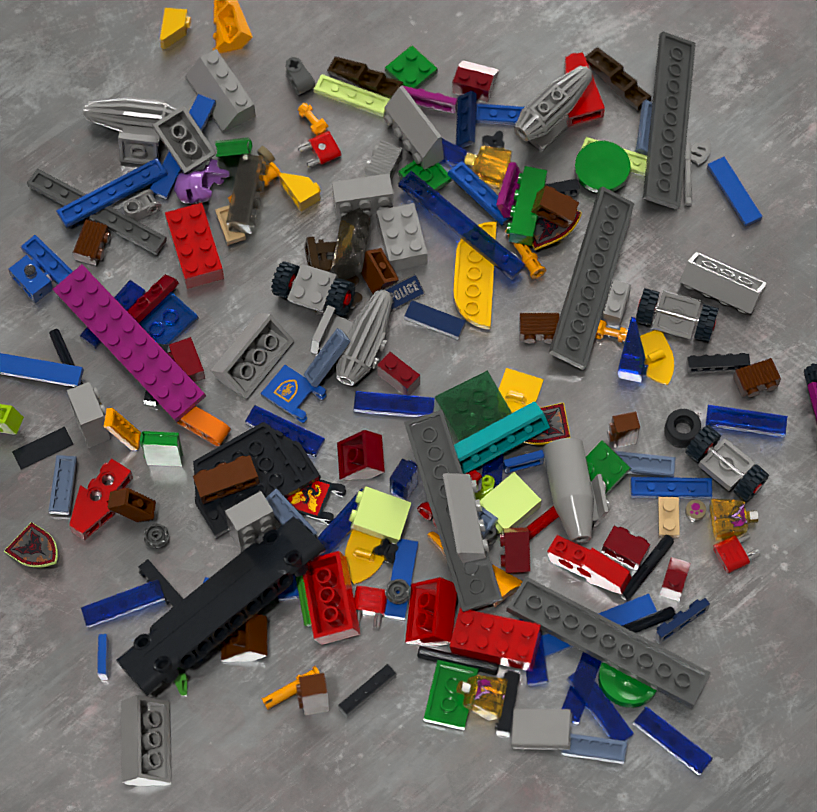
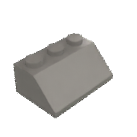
[152,105,216,174]

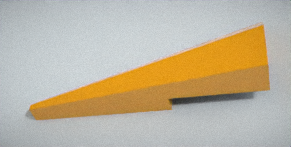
[213,0,253,53]
[427,531,523,607]

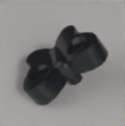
[482,131,505,152]
[372,538,398,563]

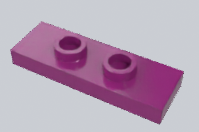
[403,86,457,114]
[496,162,522,218]

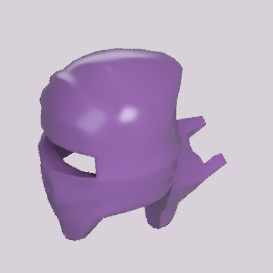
[174,158,230,204]

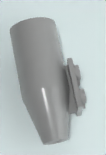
[543,438,610,544]

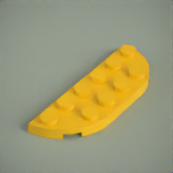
[453,222,497,329]

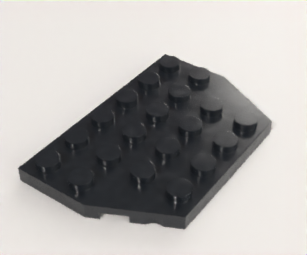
[193,422,321,538]

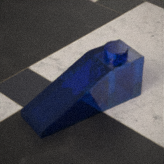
[618,317,649,382]

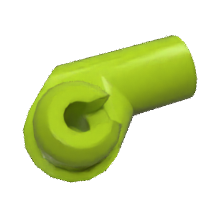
[475,475,495,500]

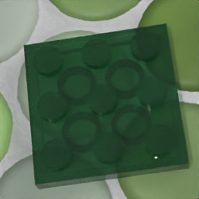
[435,370,512,442]

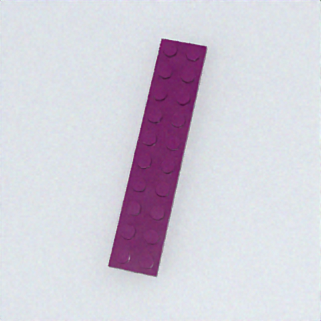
[53,264,206,422]

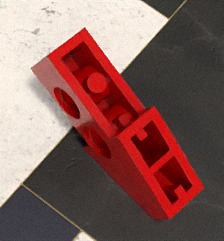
[69,458,133,541]
[547,535,631,595]

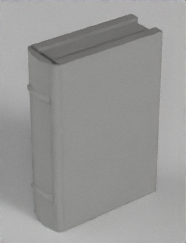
[512,708,572,751]

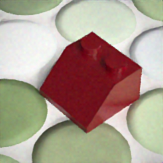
[452,61,499,103]
[337,430,385,480]

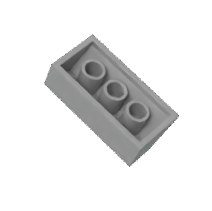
[185,49,256,133]
[384,85,444,170]
[679,252,767,314]
[210,312,294,399]
[443,473,489,563]
[121,695,171,786]

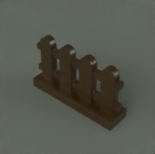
[304,236,362,315]

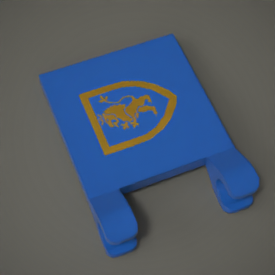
[261,365,327,423]

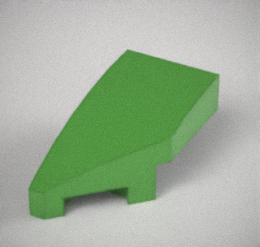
[174,668,187,696]

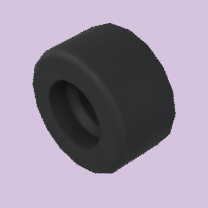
[664,409,701,448]

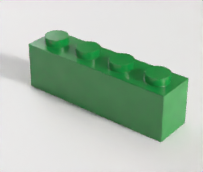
[506,166,547,246]

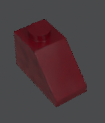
[660,557,691,601]

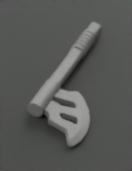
[684,139,711,206]

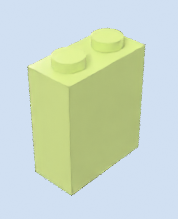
[480,472,542,534]
[349,486,411,544]

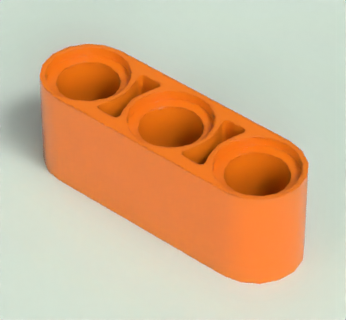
[176,406,231,446]

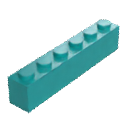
[454,401,550,474]

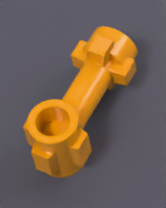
[298,103,328,136]
[595,320,629,342]

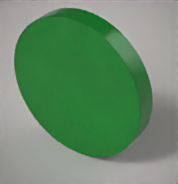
[575,141,631,193]
[598,662,657,708]

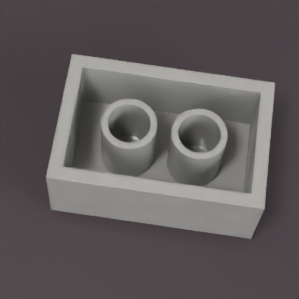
[332,174,393,221]
[376,203,428,271]
[67,382,110,448]
[225,491,276,552]

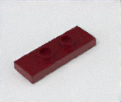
[127,274,179,323]

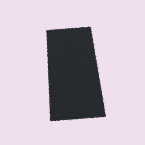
[12,426,73,469]

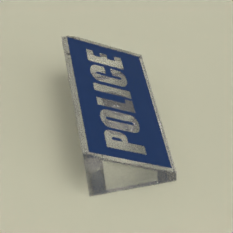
[384,274,425,312]

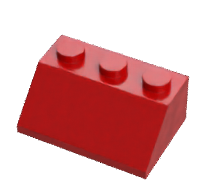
[405,577,457,646]

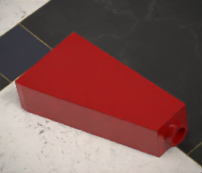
[564,52,605,127]

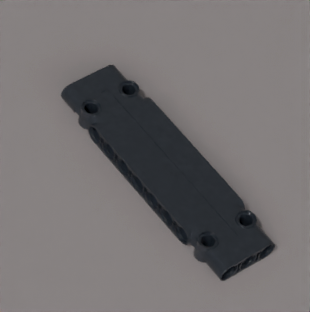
[116,517,326,696]

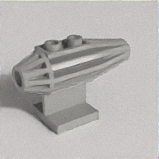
[514,66,593,152]
[83,96,177,164]
[310,290,393,386]

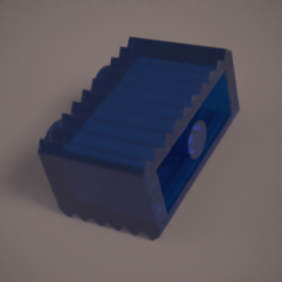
[389,459,418,501]

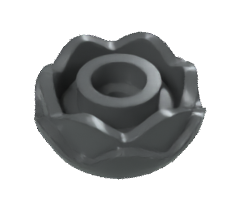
[144,523,169,548]
[385,579,411,604]

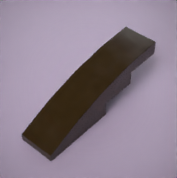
[585,47,651,111]
[326,56,404,99]

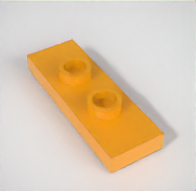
[104,408,141,451]

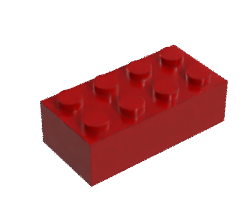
[165,203,224,289]
[303,551,361,645]
[450,608,542,672]

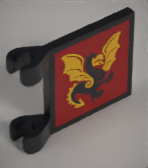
[286,479,346,525]

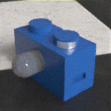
[8,255,53,303]

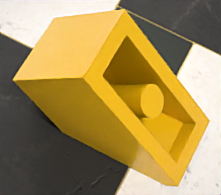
[160,8,191,50]
[279,173,321,212]

